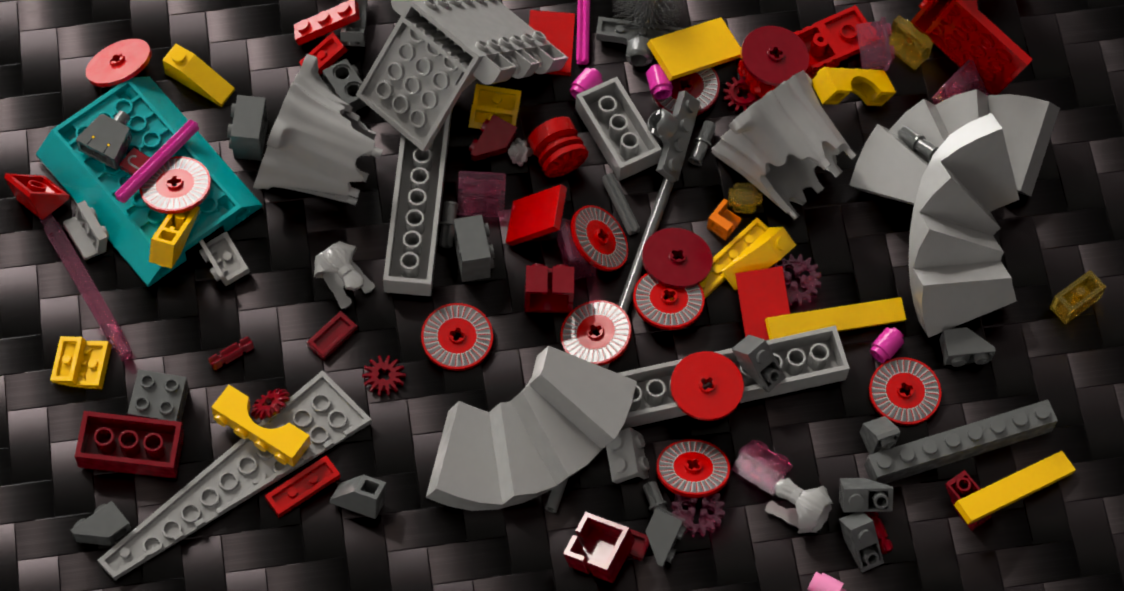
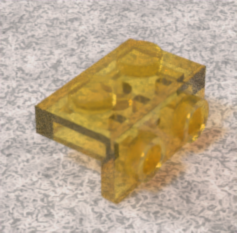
[881,15,934,70]

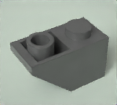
[939,327,995,367]
[732,334,786,393]
[860,416,900,455]
[330,475,386,519]
[839,478,893,512]
[71,501,132,546]
[645,507,687,567]
[839,512,884,573]

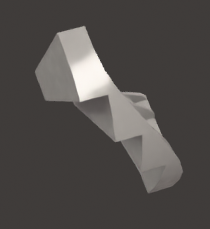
[849,89,1060,205]
[909,113,1019,338]
[426,346,637,511]

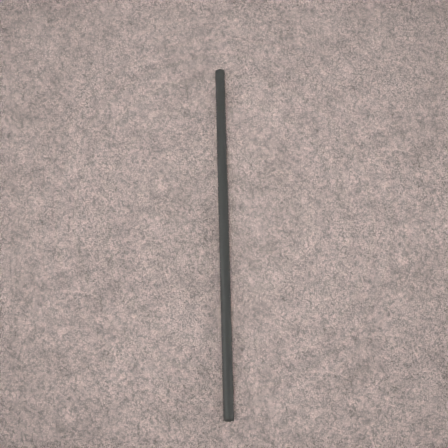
[545,122,696,513]

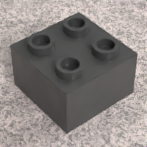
[227,95,268,161]
[454,215,495,282]
[127,369,189,422]

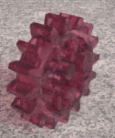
[774,254,821,306]
[671,493,725,537]

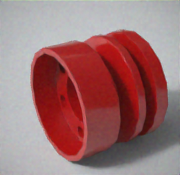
[528,116,589,177]

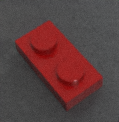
[299,32,348,76]

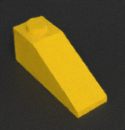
[162,44,235,107]
[149,206,200,269]
[721,227,796,290]

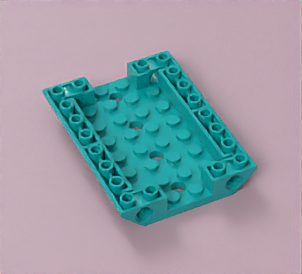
[36,77,263,287]

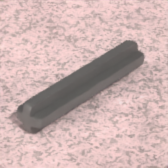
[602,173,640,236]

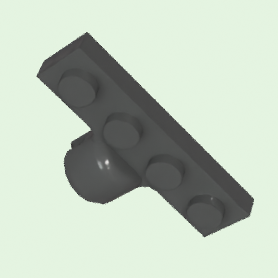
[596,17,685,67]
[647,90,700,183]

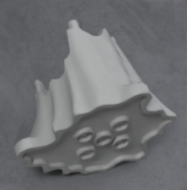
[253,54,383,206]
[711,70,856,220]

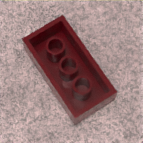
[75,411,185,479]

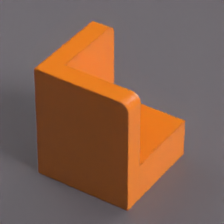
[707,199,741,241]

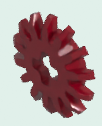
[723,76,760,111]
[362,356,406,396]
[250,388,290,420]

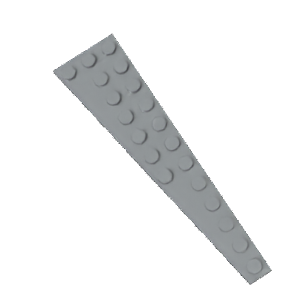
[97,370,372,580]

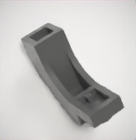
[340,0,368,47]

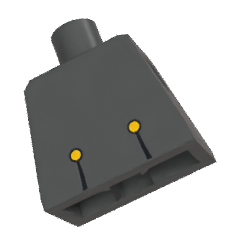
[76,110,132,170]

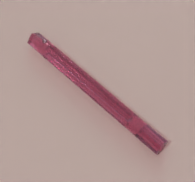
[40,213,133,361]

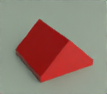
[4,173,70,220]

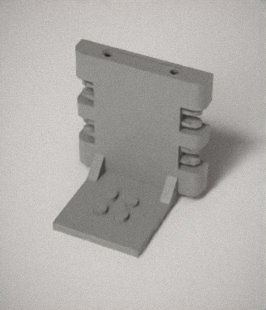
[356,0,569,151]

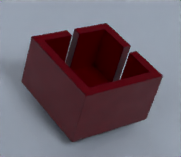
[525,264,574,313]
[563,512,635,583]

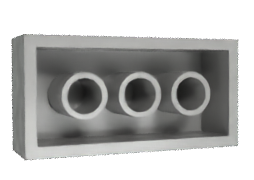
[575,77,662,181]

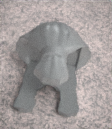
[314,241,375,309]
[765,478,833,534]

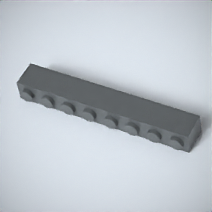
[864,399,1058,484]

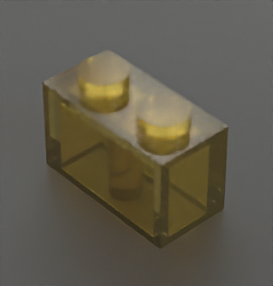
[1050,270,1106,325]

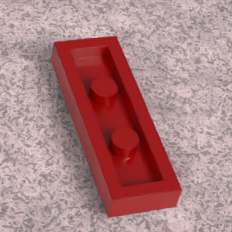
[294,0,360,46]
[265,455,341,518]

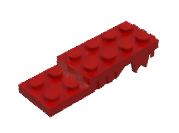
[738,5,880,99]

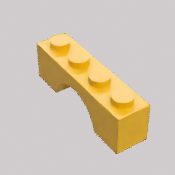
[812,67,896,106]
[211,385,311,467]

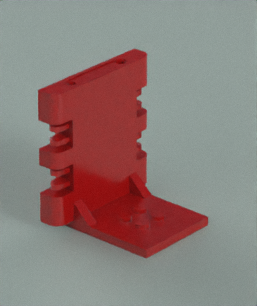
[908,0,1033,95]

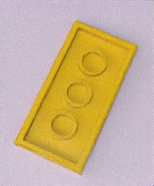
[647,17,741,81]

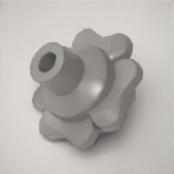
[508,138,533,166]

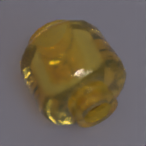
[728,183,762,214]

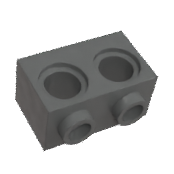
[322,59,368,112]

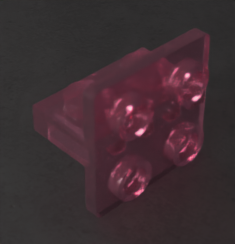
[856,17,895,71]
[931,59,988,105]
[457,171,506,217]
[731,440,793,496]

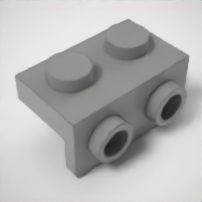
[63,200,109,260]
[199,231,250,286]
[606,427,649,484]

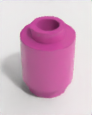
[646,64,673,100]
[570,68,603,99]
[869,327,904,363]

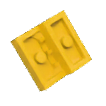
[468,84,522,129]
[50,336,112,389]

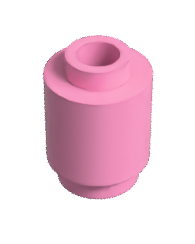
[807,572,846,591]

